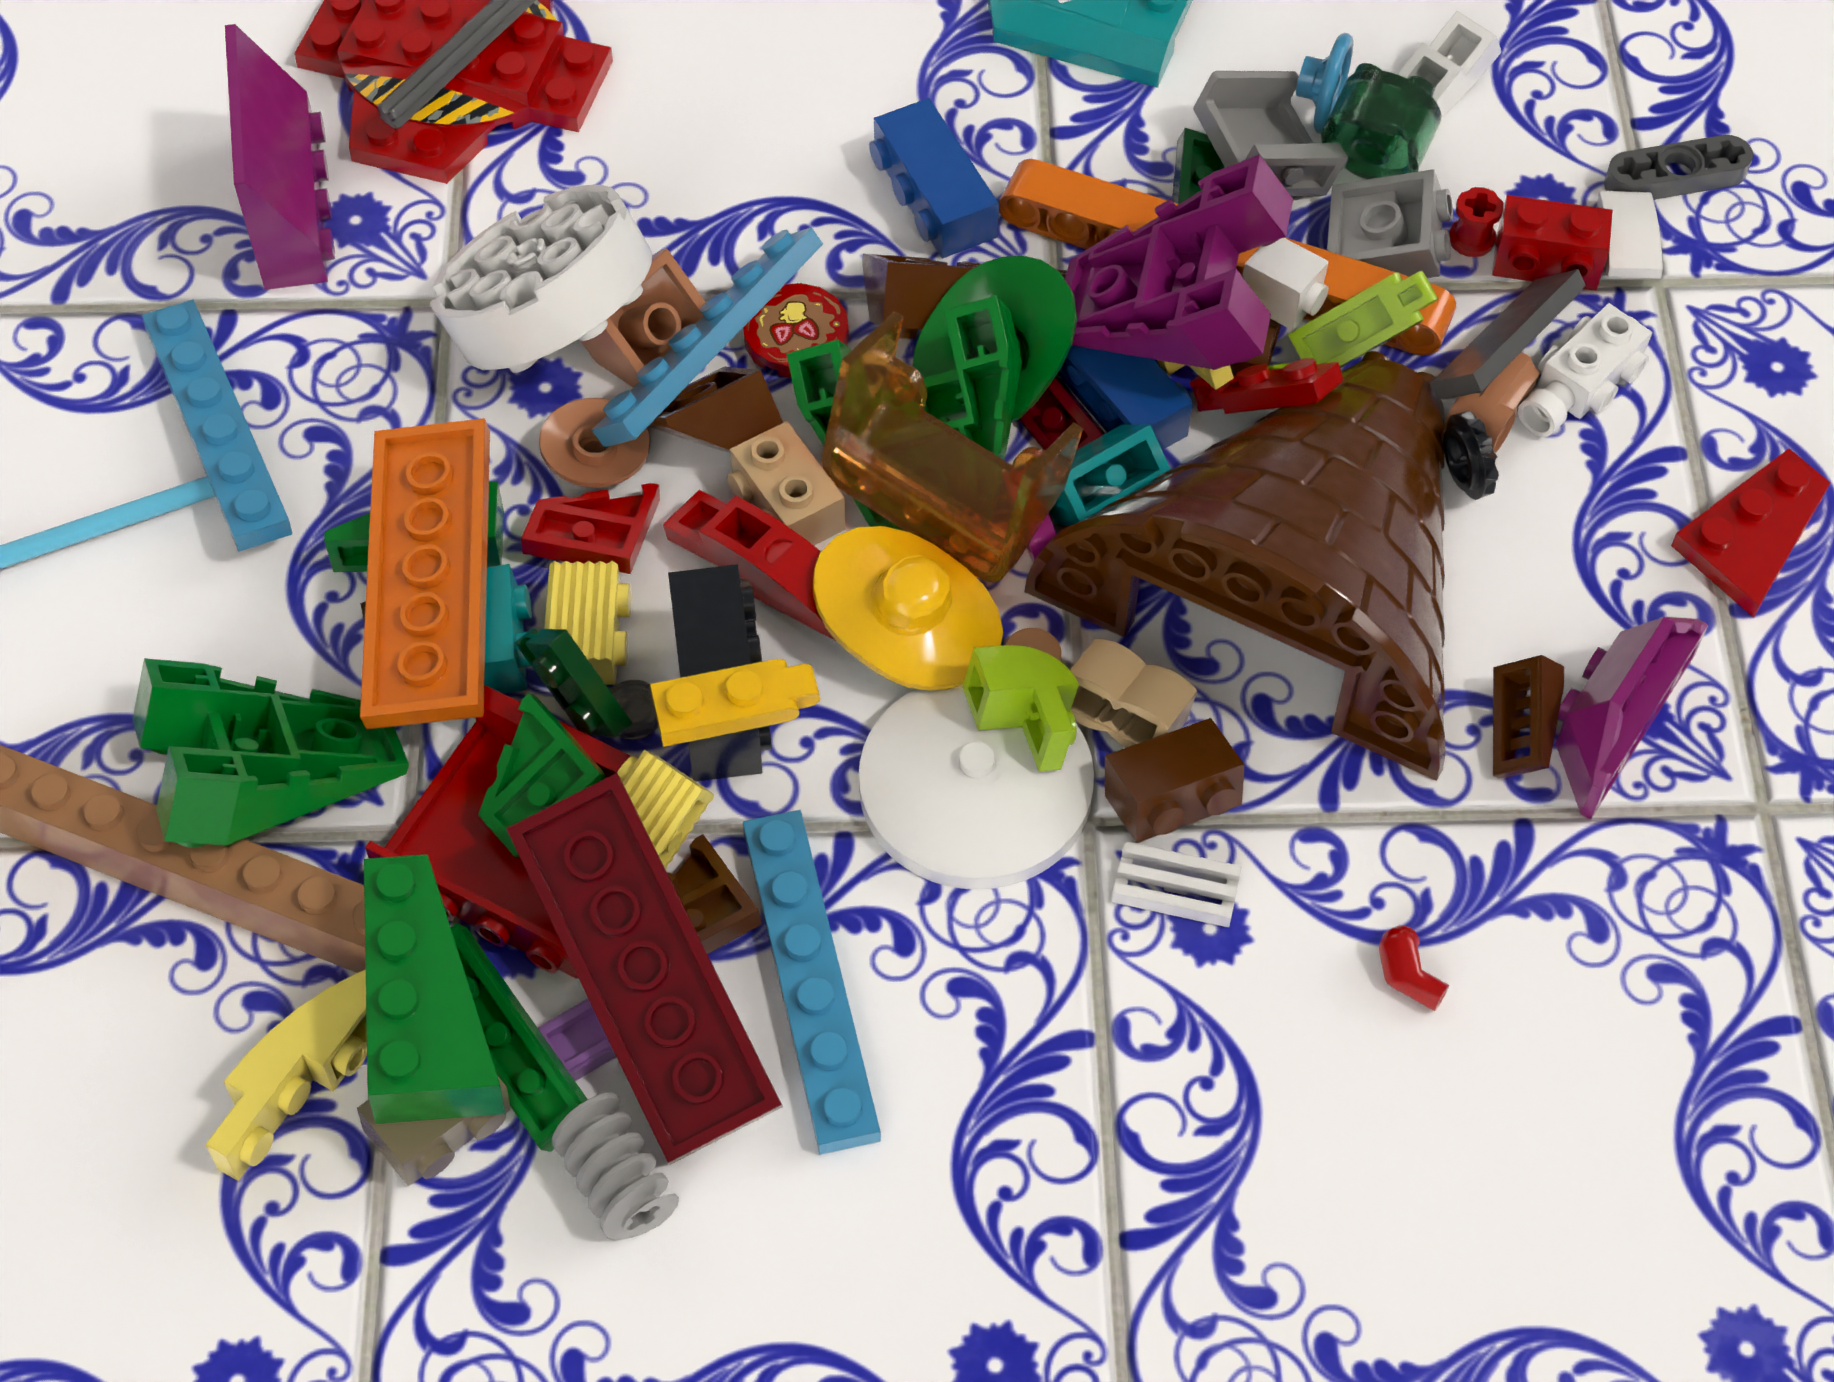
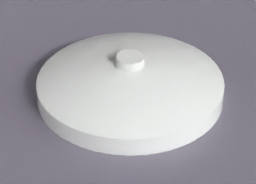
[859,685,1094,890]

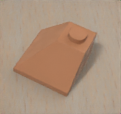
[580,248,706,387]

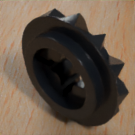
[1443,411,1499,500]

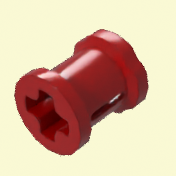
[1449,187,1504,257]

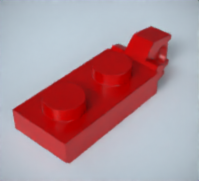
[1190,358,1343,414]

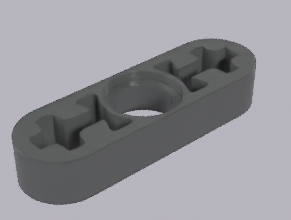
[1604,135,1753,200]

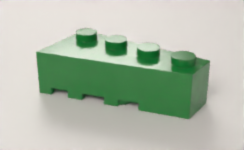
[364,854,505,1124]

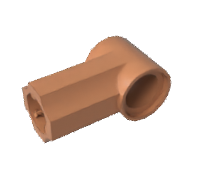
[1444,352,1541,453]

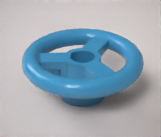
[1296,33,1354,134]

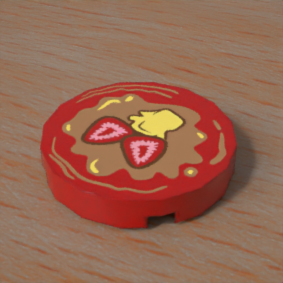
[743,283,849,378]

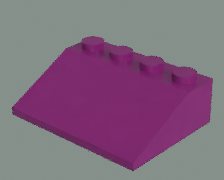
[225,24,335,290]

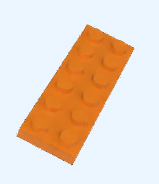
[360,418,490,729]

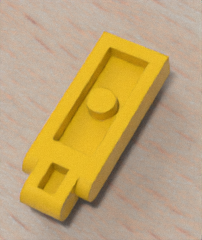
[650,659,820,747]

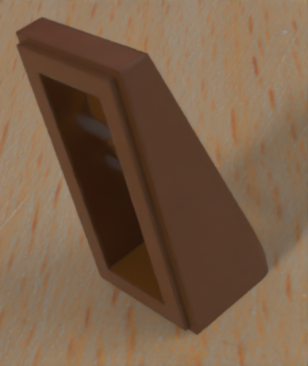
[1493,655,1564,779]

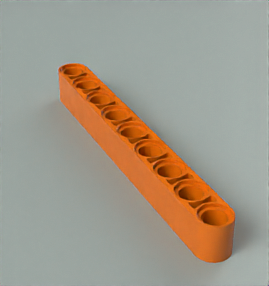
[999,159,1456,356]

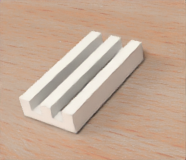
[1111,841,1242,928]

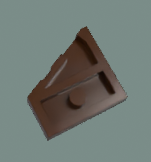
[667,834,762,954]

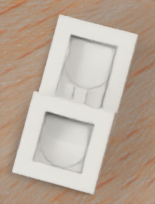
[1596,191,1663,279]

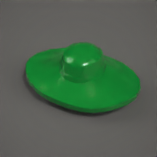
[912,256,1077,423]

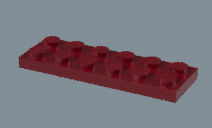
[506,773,783,1165]

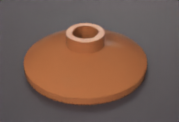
[539,398,650,487]

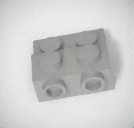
[1327,169,1453,278]

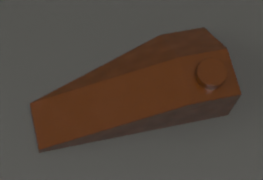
[862,253,1067,339]

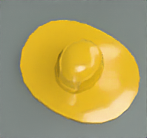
[813,526,1003,691]

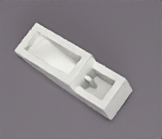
[1359,11,1501,152]

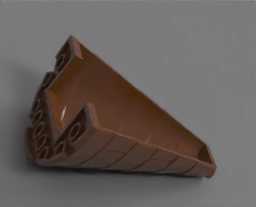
[1024,351,1446,781]

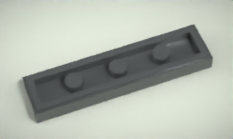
[1430,269,1586,400]

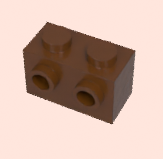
[1105,718,1244,843]

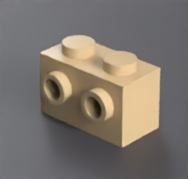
[727,421,846,545]

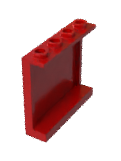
[365,685,631,979]

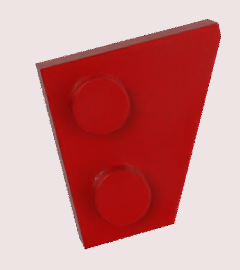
[521,483,660,574]

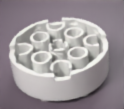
[430,185,652,373]

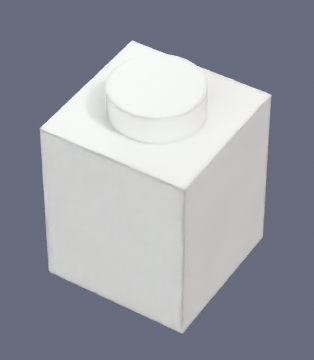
[1242,238,1329,330]

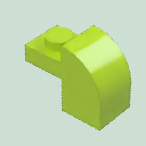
[962,645,1079,772]

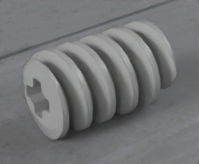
[552,1093,679,1240]

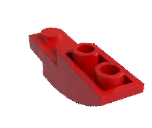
[663,490,836,641]

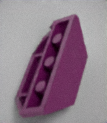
[1555,617,1709,819]

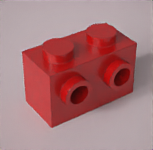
[1492,195,1613,291]

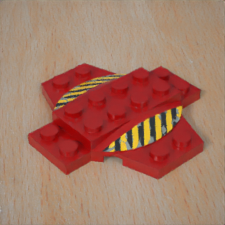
[294,0,613,184]

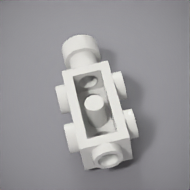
[1518,303,1653,437]

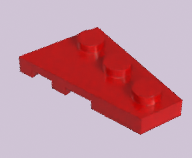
[1671,448,1831,618]

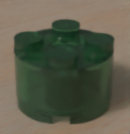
[1321,63,1442,180]

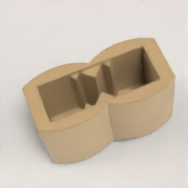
[1070,639,1197,748]

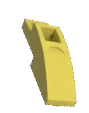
[205,970,367,1181]

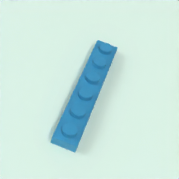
[591,227,823,447]
[142,299,293,552]
[743,809,881,1155]

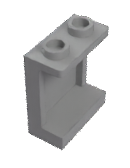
[1193,71,1348,196]

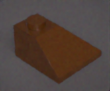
[648,366,783,452]

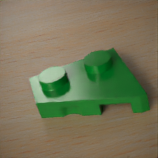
[478,693,608,859]

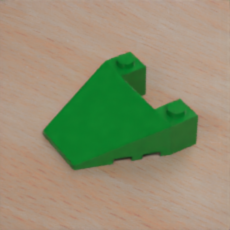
[786,295,1022,542]
[132,658,409,848]

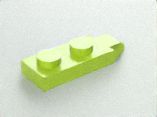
[1288,270,1438,368]

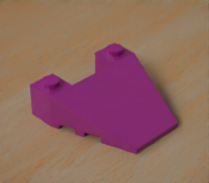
[1065,155,1293,370]

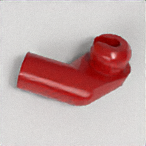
[1378,925,1450,1011]

